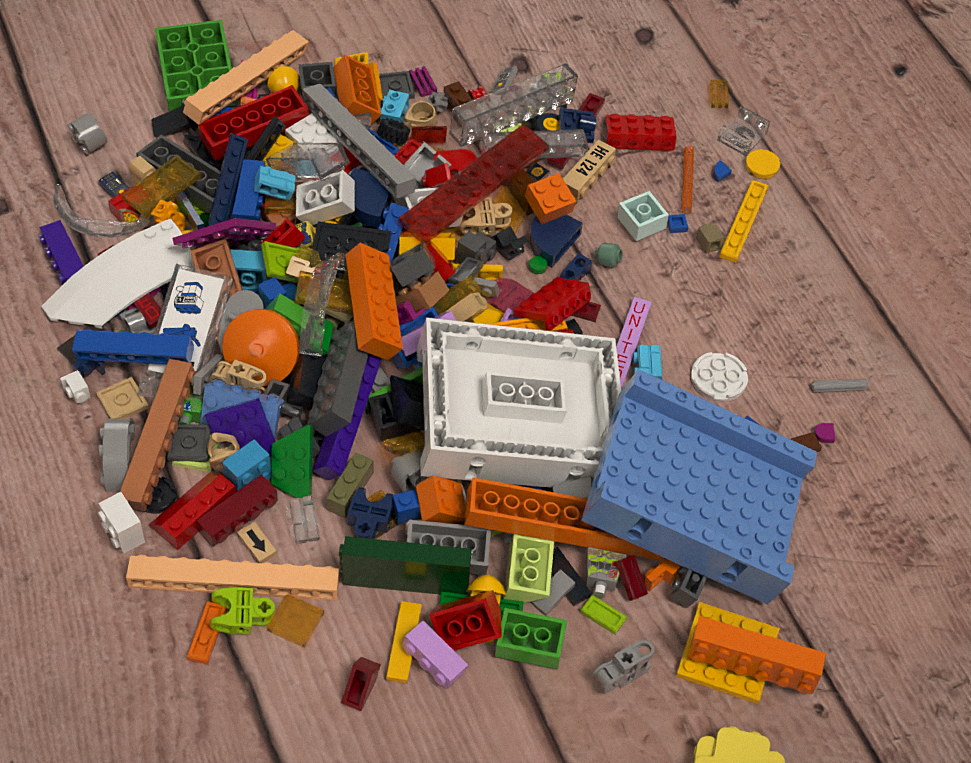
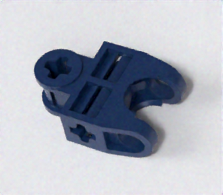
[347,487,393,539]

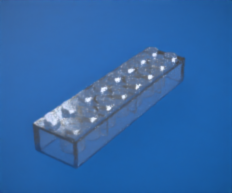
[449,63,578,147]

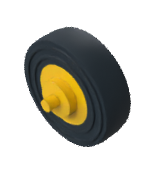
[535,113,560,141]

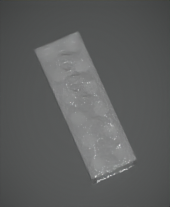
[266,143,350,181]

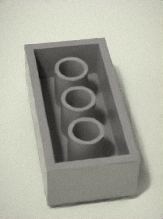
[407,520,491,575]

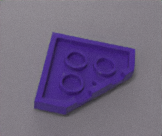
[205,398,276,457]

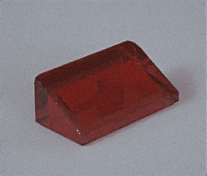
[410,126,447,143]

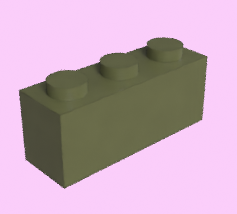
[327,453,374,518]

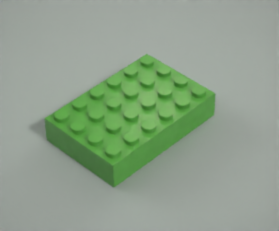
[155,20,238,111]

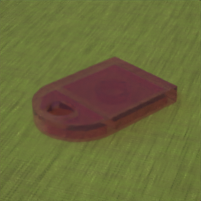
[486,278,534,313]

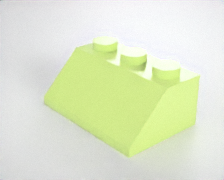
[503,534,554,603]

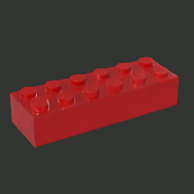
[197,85,309,161]

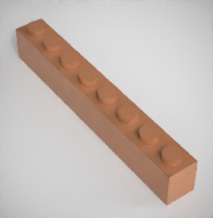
[120,359,196,511]

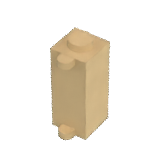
[445,292,488,322]

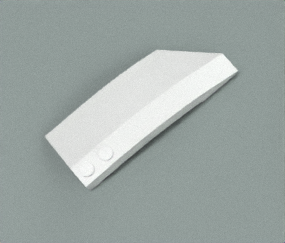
[41,218,196,329]

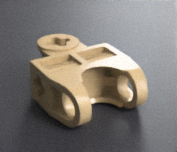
[460,197,512,236]
[209,360,266,394]

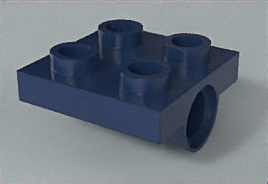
[559,108,596,143]

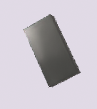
[449,257,483,288]

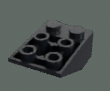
[368,393,422,442]

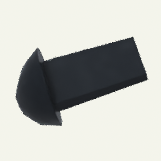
[151,99,198,138]

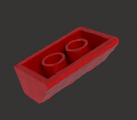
[429,590,502,650]

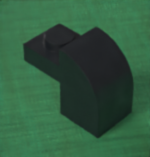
[490,226,528,260]

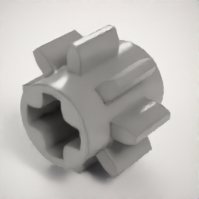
[427,91,448,113]

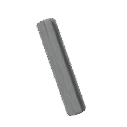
[811,379,868,392]

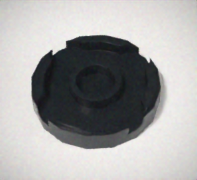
[144,477,176,514]

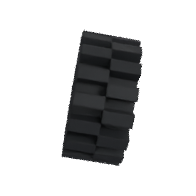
[377,118,410,145]

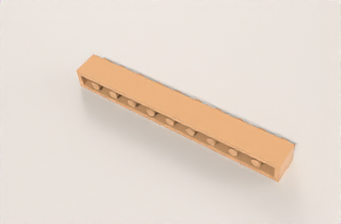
[183,30,309,124]
[126,555,340,600]

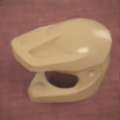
[402,101,438,139]
[207,433,240,473]

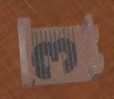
[717,106,770,156]

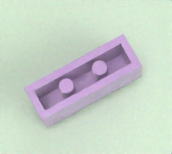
[402,621,468,689]

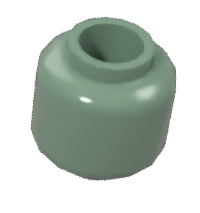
[595,243,623,267]

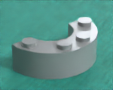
[99,418,135,492]

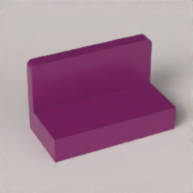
[397,300,426,325]

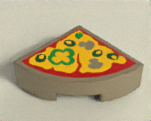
[119,209,142,228]

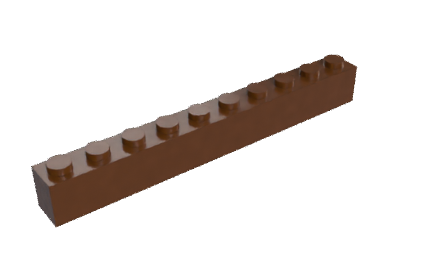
[444,81,534,216]

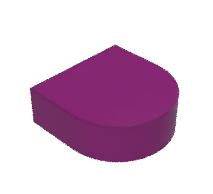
[814,423,835,443]

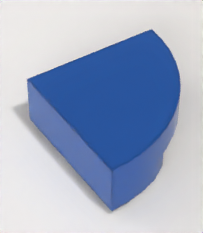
[714,160,732,182]

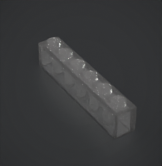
[479,129,588,160]

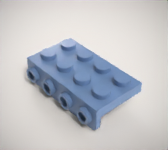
[200,380,284,441]

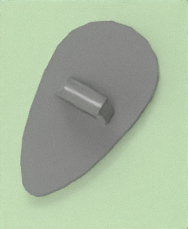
[219,290,264,353]

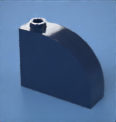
[348,168,392,228]
[530,215,583,268]

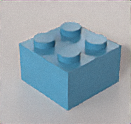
[222,440,272,492]

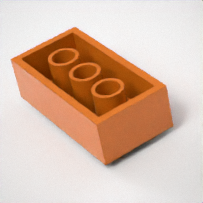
[333,55,381,127]

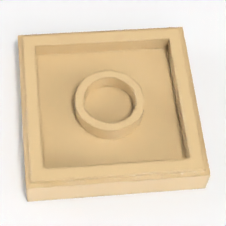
[96,377,149,418]

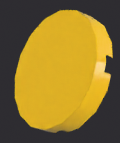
[745,149,780,179]

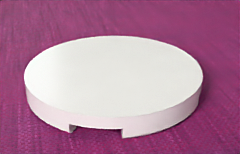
[691,352,748,402]

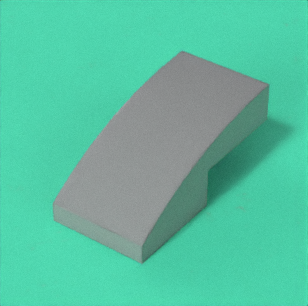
[531,569,575,616]

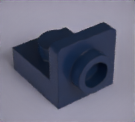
[72,360,106,378]

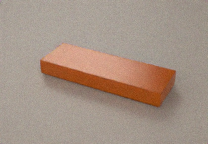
[187,601,228,665]

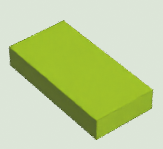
[580,595,627,635]

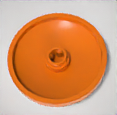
[222,309,300,386]

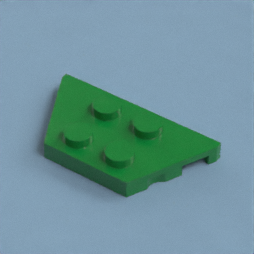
[271,425,313,503]

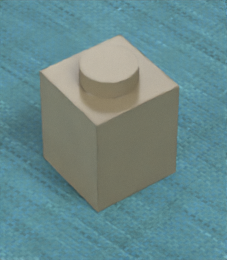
[696,222,725,254]

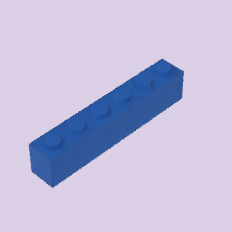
[72,329,194,365]

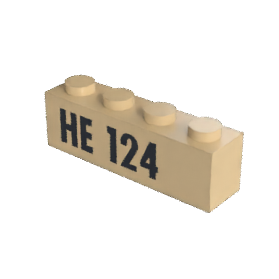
[563,139,616,202]

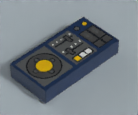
[98,172,129,198]

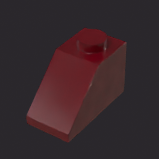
[341,657,381,711]

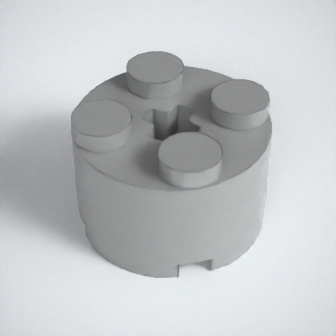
[67,113,108,155]
[391,448,429,492]

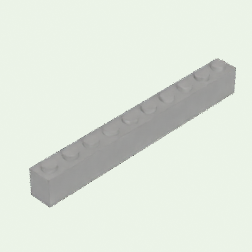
[302,84,416,199]

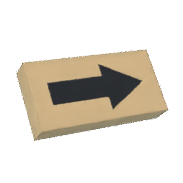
[237,522,277,563]

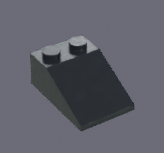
[390,375,425,430]

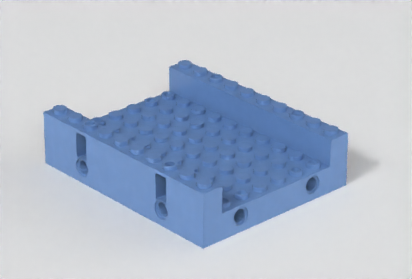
[582,369,817,604]

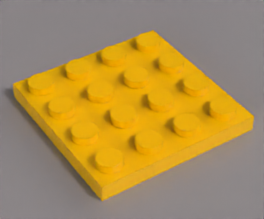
[676,602,780,704]

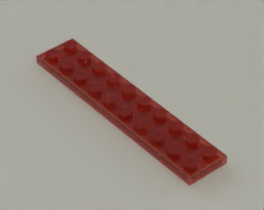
[398,123,549,244]

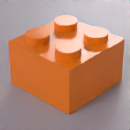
[525,173,577,225]
[416,475,466,525]

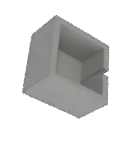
[404,142,451,188]

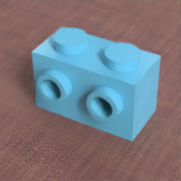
[379,90,409,123]

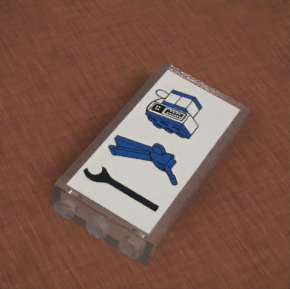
[142,264,235,385]

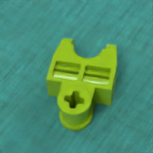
[210,587,275,635]

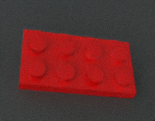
[605,114,677,151]
[513,277,591,330]

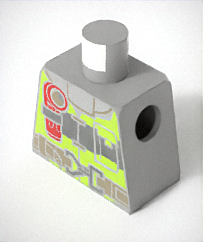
[586,547,627,598]

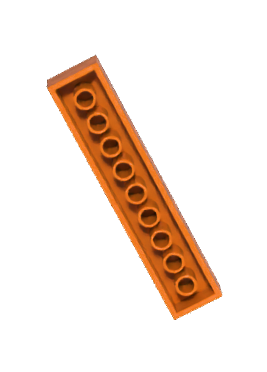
[464,477,663,561]

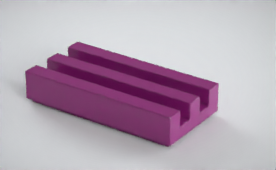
[409,66,437,97]

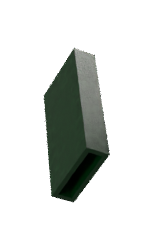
[339,536,472,595]

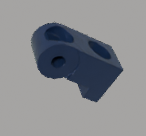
[560,253,592,281]

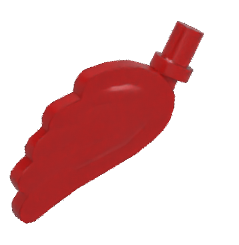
[433,149,489,173]

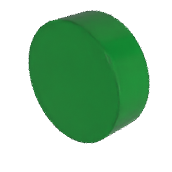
[529,256,547,274]

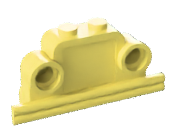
[693,727,785,763]

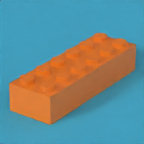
[345,243,403,360]
[688,616,826,694]

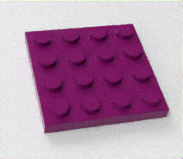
[172,218,276,249]

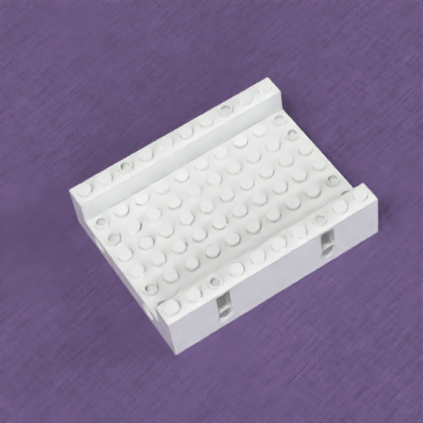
[417,318,621,488]

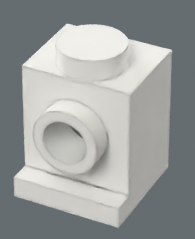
[60,370,91,404]

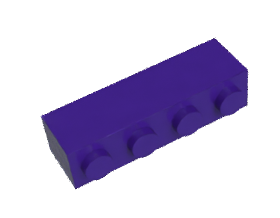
[38,220,84,284]

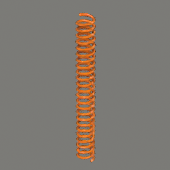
[681,146,694,213]

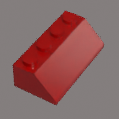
[149,473,236,550]

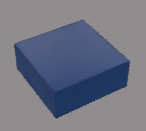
[667,214,688,233]

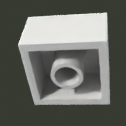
[98,492,145,554]

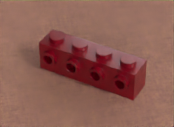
[196,474,278,547]

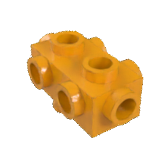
[151,200,188,231]

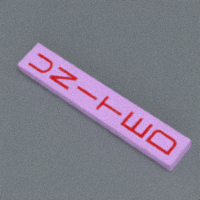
[616,297,652,391]

